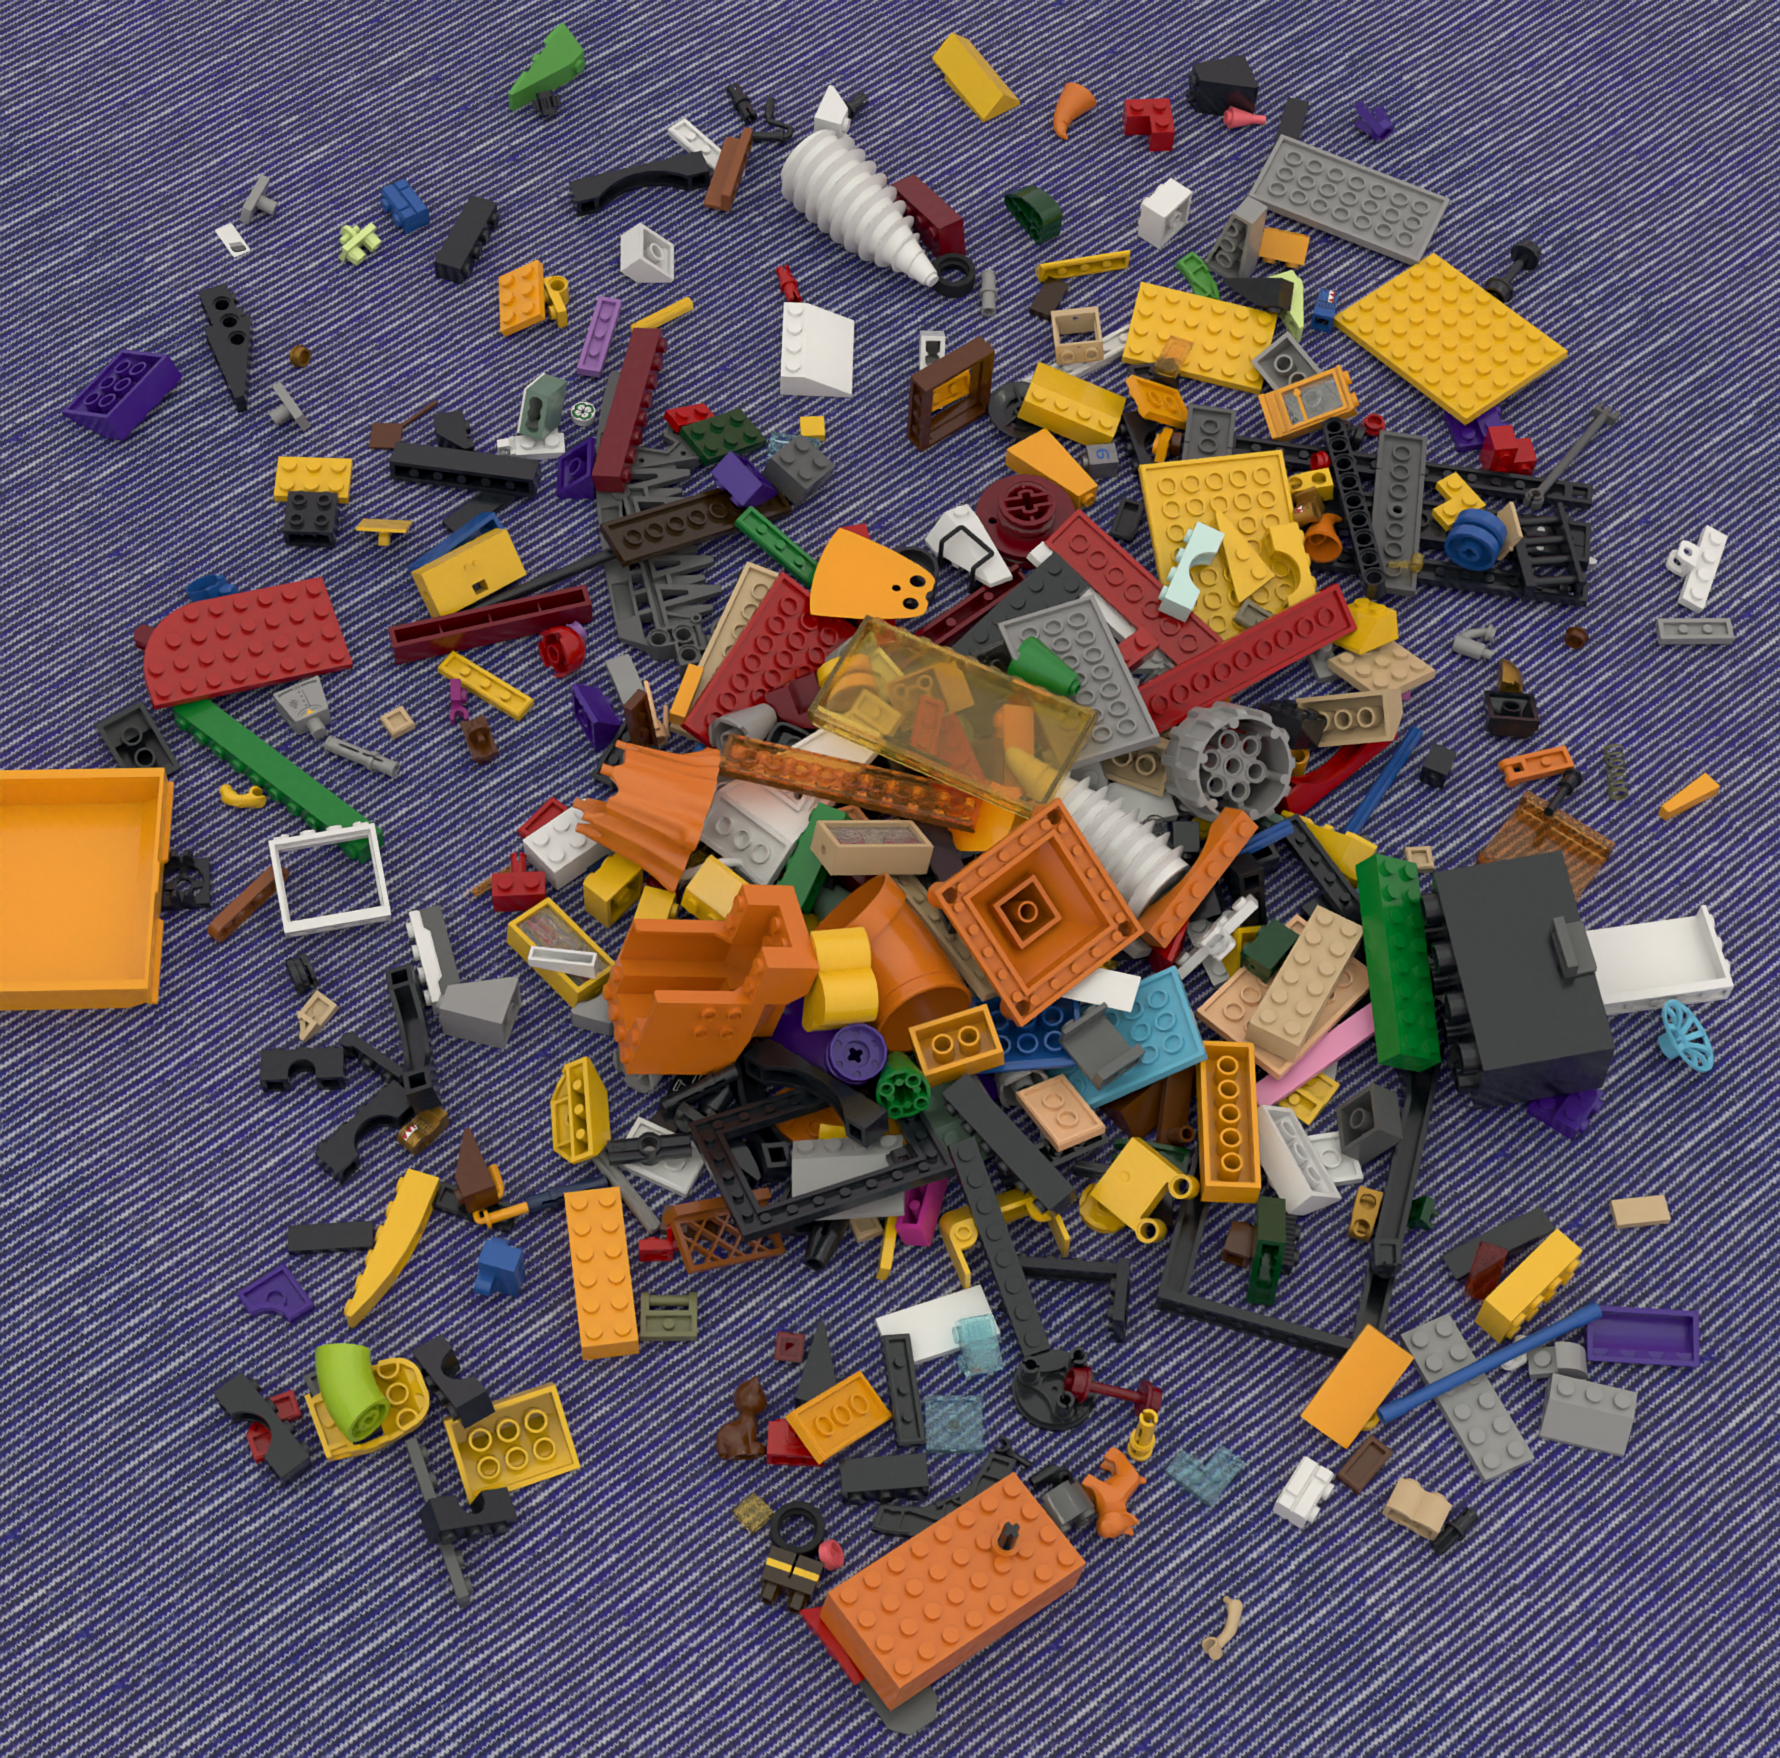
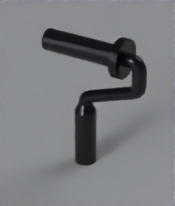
[753,97,793,145]

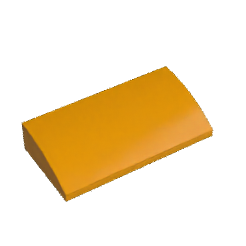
[1300,1323,1415,1449]

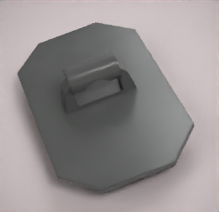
[858,1678,938,1736]

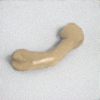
[1202,1596,1243,1660]

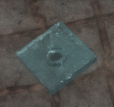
[925,1396,984,1453]

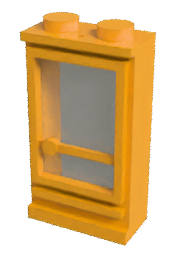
[1258,364,1360,442]

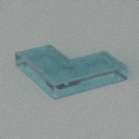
[1164,1446,1245,1508]

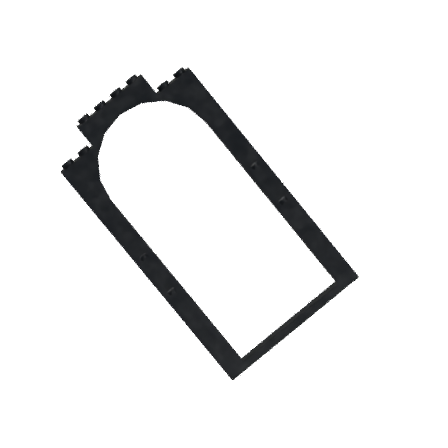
[1154,996,1445,1360]

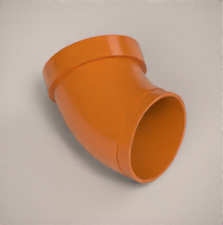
[809,873,972,1053]

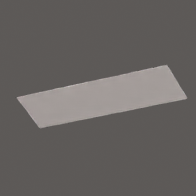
[1061,968,1141,1012]

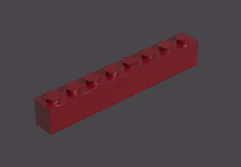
[591,328,668,493]
[388,584,593,665]

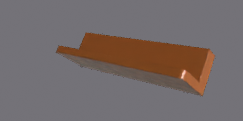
[704,127,753,212]

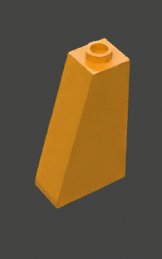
[1005,428,1098,510]

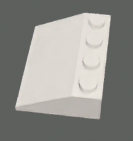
[780,302,854,398]

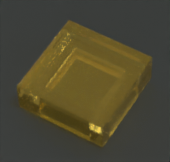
[733,1492,774,1534]

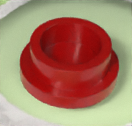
[1361,413,1386,436]
[1310,451,1331,471]

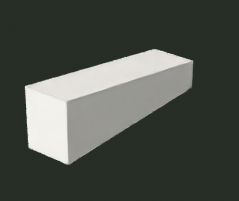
[528,946,599,979]

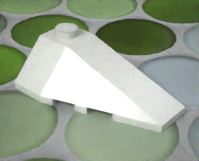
[925,504,1013,588]

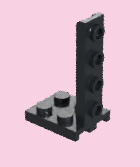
[1017,1253,1131,1343]

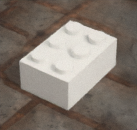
[523,798,613,891]

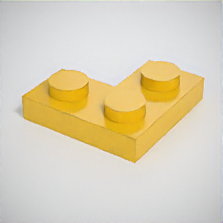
[1431,472,1486,532]

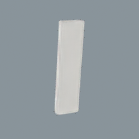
[668,118,745,177]

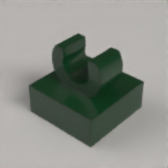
[1406,1195,1439,1231]

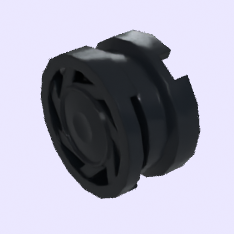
[284,952,318,995]

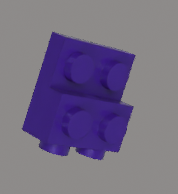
[1443,404,1508,453]
[1526,1089,1604,1141]

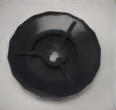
[988,381,1051,440]

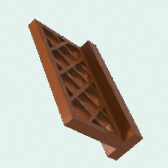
[662,1187,786,1275]

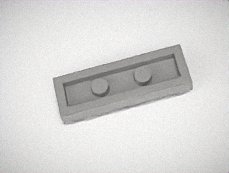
[1655,618,1734,644]

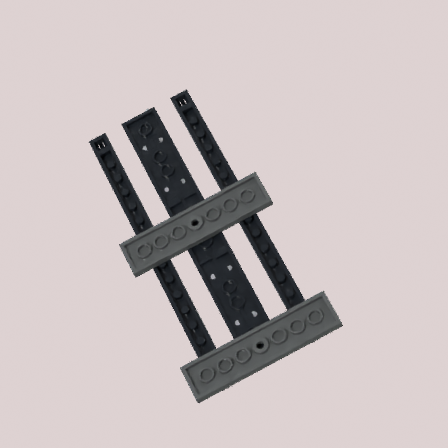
[1182,404,1597,607]

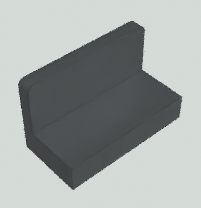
[1550,916,1597,978]

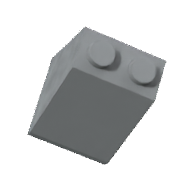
[437,977,521,1049]

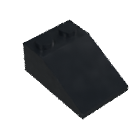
[95,700,181,776]

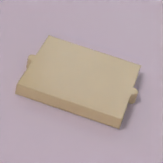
[1496,502,1523,560]

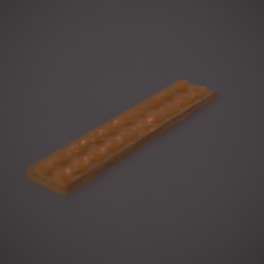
[718,733,985,833]

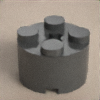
[1041,1477,1096,1537]

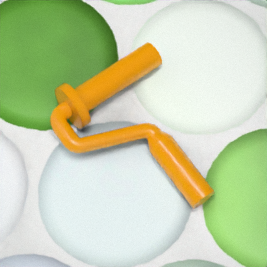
[472,1164,529,1229]

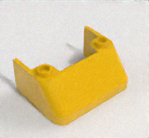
[939,1188,1070,1290]

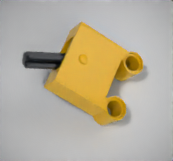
[1073,1137,1200,1243]

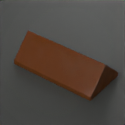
[1099,1065,1197,1139]

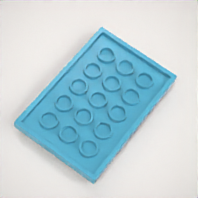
[1043,965,1208,1110]

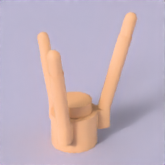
[643,680,671,746]

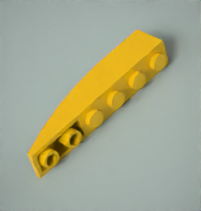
[344,1168,441,1328]

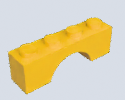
[1263,522,1317,610]

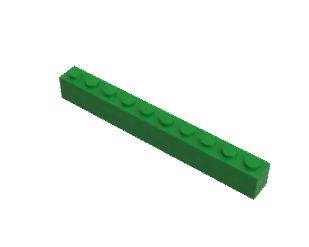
[172,699,385,864]

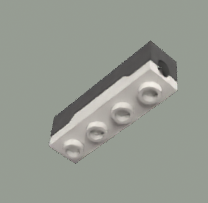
[406,905,461,1015]

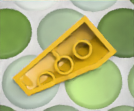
[1280,810,1378,889]

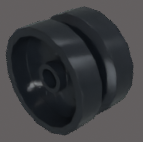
[892,546,939,610]

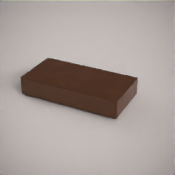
[1335,1434,1394,1496]

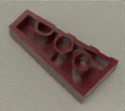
[891,174,966,259]

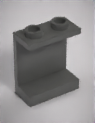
[1058,1002,1145,1091]

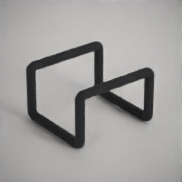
[938,525,994,594]

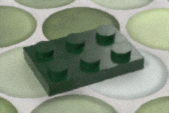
[679,408,767,466]

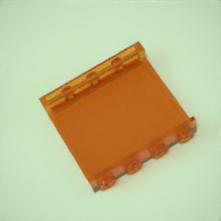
[1475,790,1616,902]

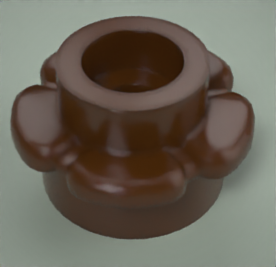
[1564,626,1589,649]

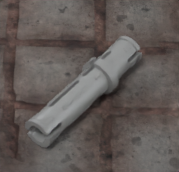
[324,735,400,778]

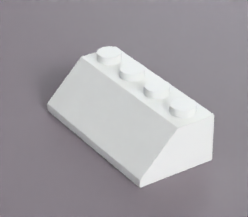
[1257,1105,1342,1216]

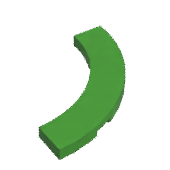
[1175,251,1220,300]

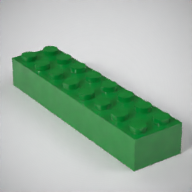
[1355,854,1441,1072]

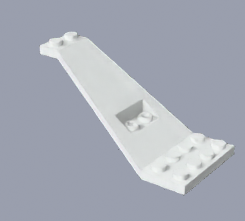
[700,690,906,885]

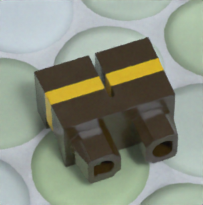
[760,1545,825,1615]

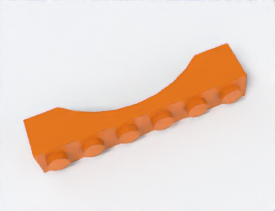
[1138,807,1258,949]

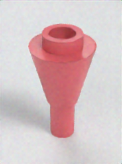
[1223,106,1266,129]

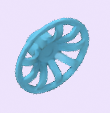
[1658,999,1714,1072]

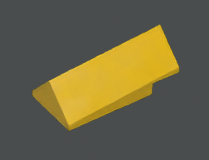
[932,32,1020,123]

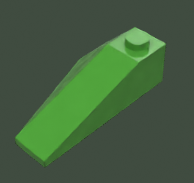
[508,23,585,111]

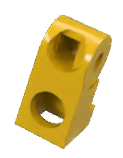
[1288,468,1334,503]

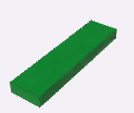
[734,505,818,589]

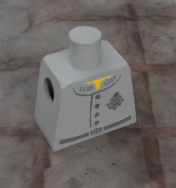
[273,675,331,739]

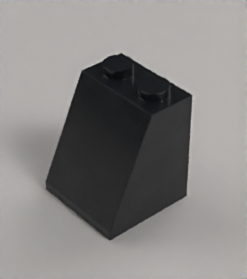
[1186,55,1259,116]

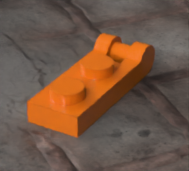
[1498,745,1575,788]

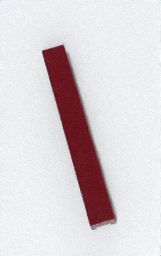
[885,563,1026,674]

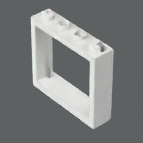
[268,821,391,938]

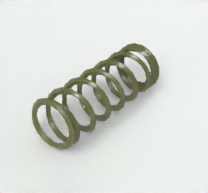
[1604,744,1629,800]

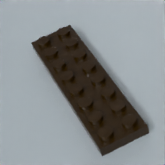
[599,483,793,567]

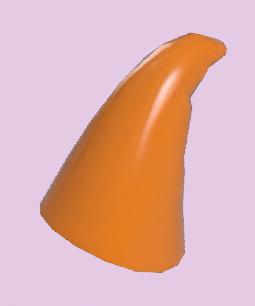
[1053,82,1097,140]
[1303,513,1343,563]

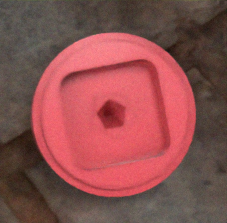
[819,1539,844,1571]

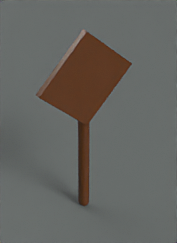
[369,400,438,449]

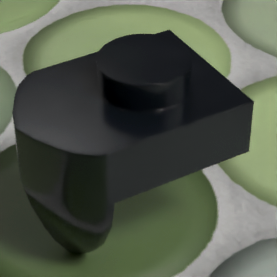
[1370,1238,1403,1279]

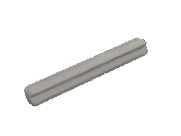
[590,1149,661,1235]

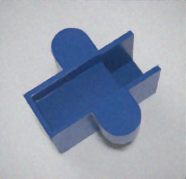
[473,1236,526,1297]

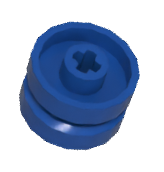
[1444,508,1507,571]

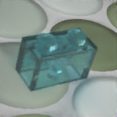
[952,1313,1004,1378]

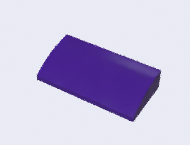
[1583,1305,1699,1368]

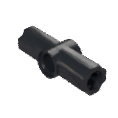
[607,1132,692,1166]

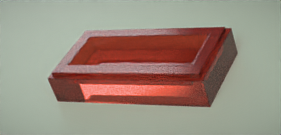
[1463,1240,1508,1300]

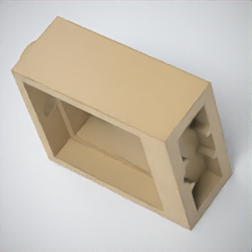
[1051,306,1104,365]

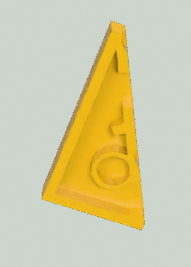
[1214,510,1275,606]

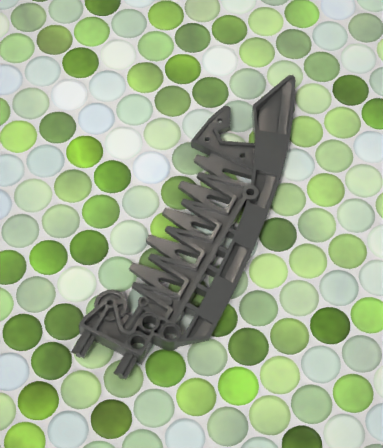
[595,370,722,680]

